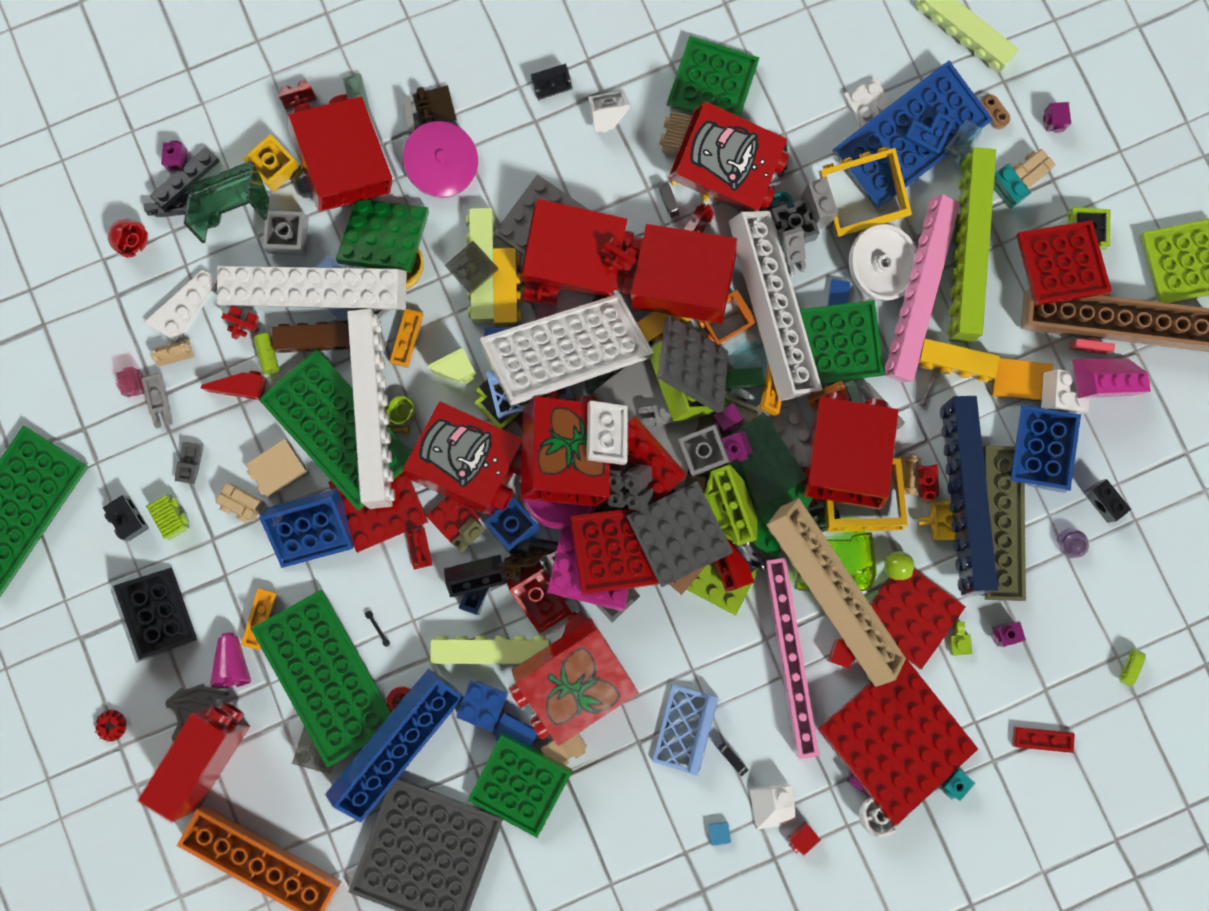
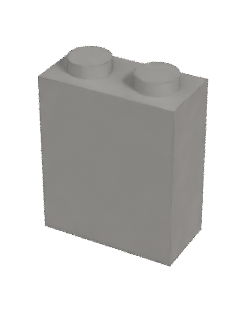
[801,177,838,230]

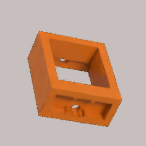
[696,290,757,346]

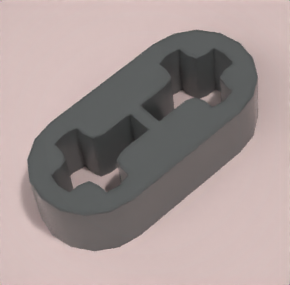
[658,182,680,218]

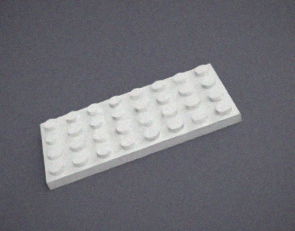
[479,293,654,406]

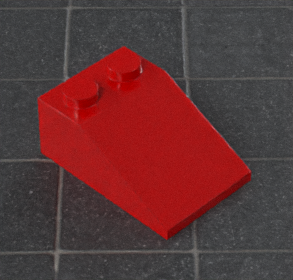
[507,561,572,634]

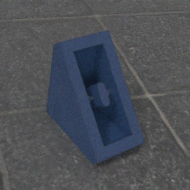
[458,588,489,615]

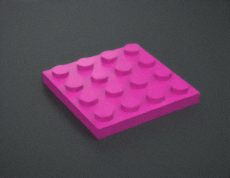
[547,528,629,611]

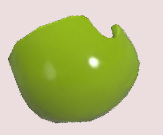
[386,395,416,425]
[884,551,914,580]

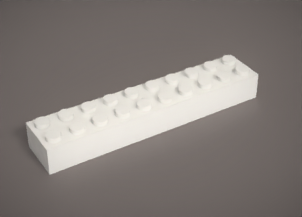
[728,211,822,401]
[217,266,406,310]
[348,309,395,509]

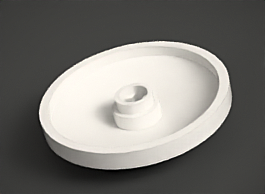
[849,224,917,301]

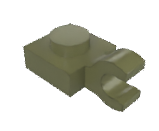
[452,517,485,553]

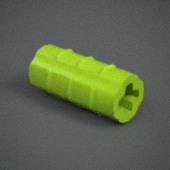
[253,333,279,375]

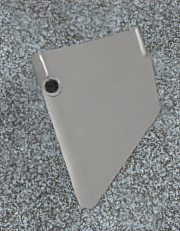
[591,339,699,490]

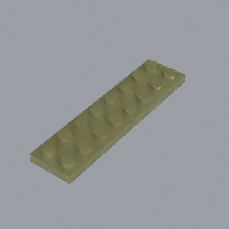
[983,445,1026,601]

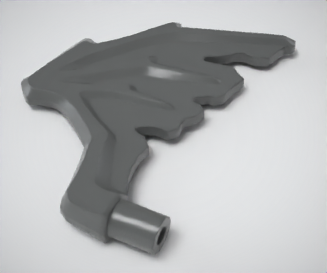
[165,684,230,742]

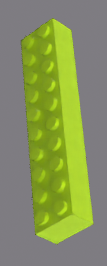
[947,147,997,343]

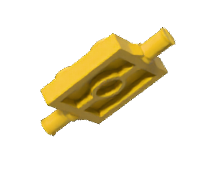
[918,501,955,540]

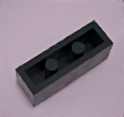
[444,554,507,598]

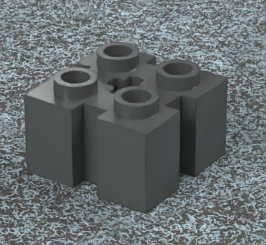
[771,198,820,250]
[608,463,654,511]

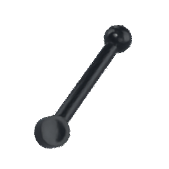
[365,611,390,647]

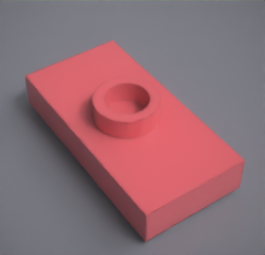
[1069,338,1115,355]

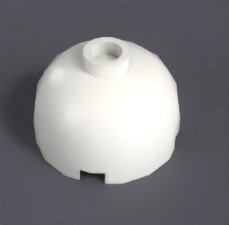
[859,797,900,837]

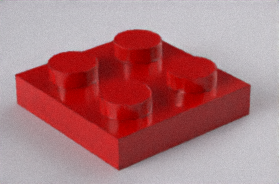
[426,497,480,544]

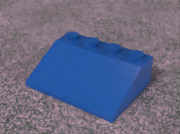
[1010,405,1081,493]
[259,488,354,568]

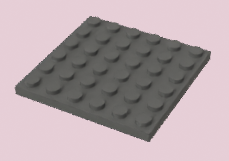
[348,778,503,911]

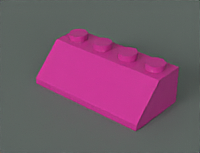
[1072,358,1151,398]

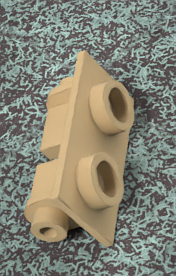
[150,339,194,367]
[901,455,921,496]

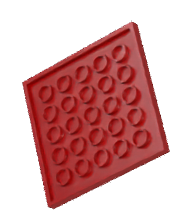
[817,659,978,826]

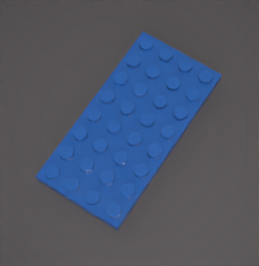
[832,60,993,210]

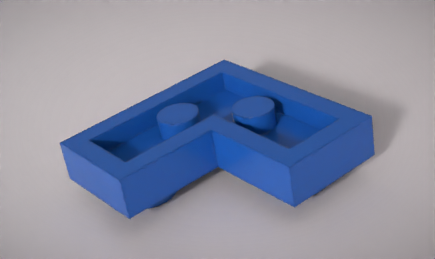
[904,112,955,156]

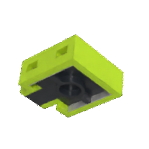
[1067,207,1111,250]
[475,379,528,430]

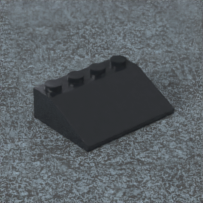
[111,567,197,663]

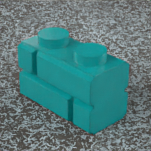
[994,163,1032,210]

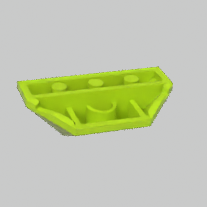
[704,465,757,546]

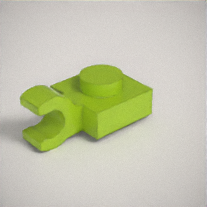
[949,621,973,656]

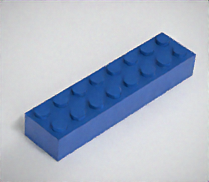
[325,668,464,823]

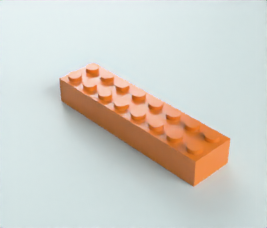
[177,805,342,911]

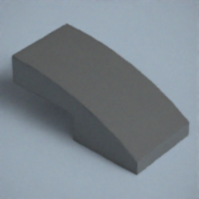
[175,442,204,484]

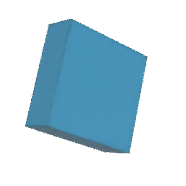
[708,822,731,846]

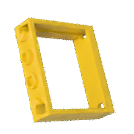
[818,146,912,237]
[823,457,908,532]

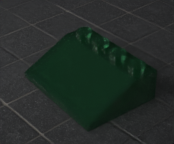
[724,412,807,511]

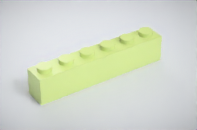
[915,0,1019,73]
[466,208,494,324]
[430,635,550,664]

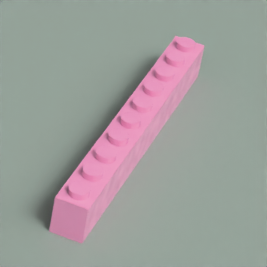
[884,194,961,383]
[765,558,819,759]

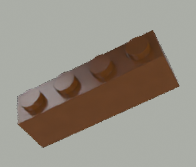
[272,321,350,353]

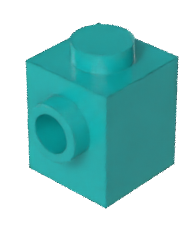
[940,769,975,801]

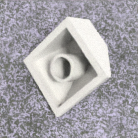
[588,91,630,133]
[749,783,795,830]

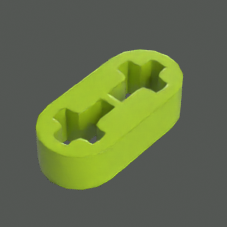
[1119,649,1146,687]

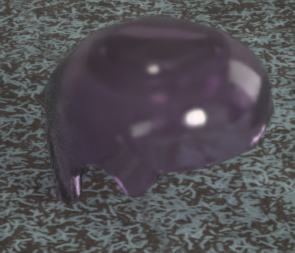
[1057,528,1089,559]

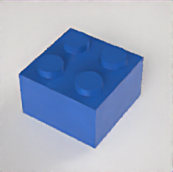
[484,497,540,555]
[456,679,509,732]

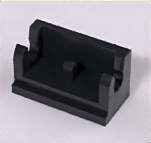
[531,63,573,100]

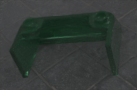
[183,162,269,244]

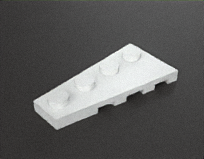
[145,270,217,342]

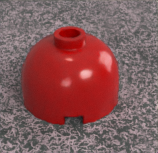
[107,218,148,258]

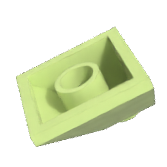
[428,348,477,384]

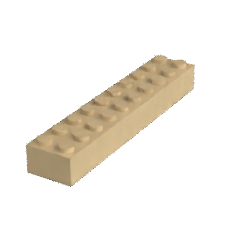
[767,498,906,687]

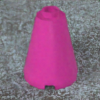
[210,633,251,689]

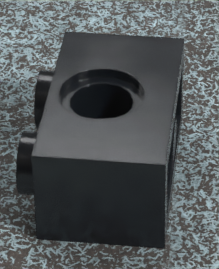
[1083,479,1132,523]
[103,495,149,541]

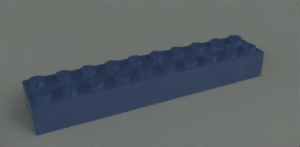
[940,396,998,596]

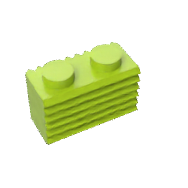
[146,494,190,540]

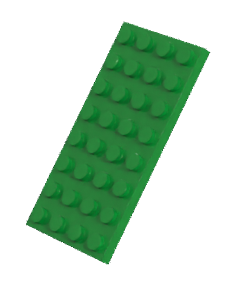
[258,349,411,511]
[0,425,89,597]
[250,590,391,768]

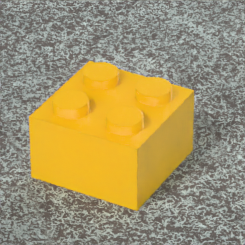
[243,134,301,193]

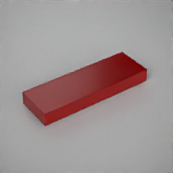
[1013,727,1075,753]

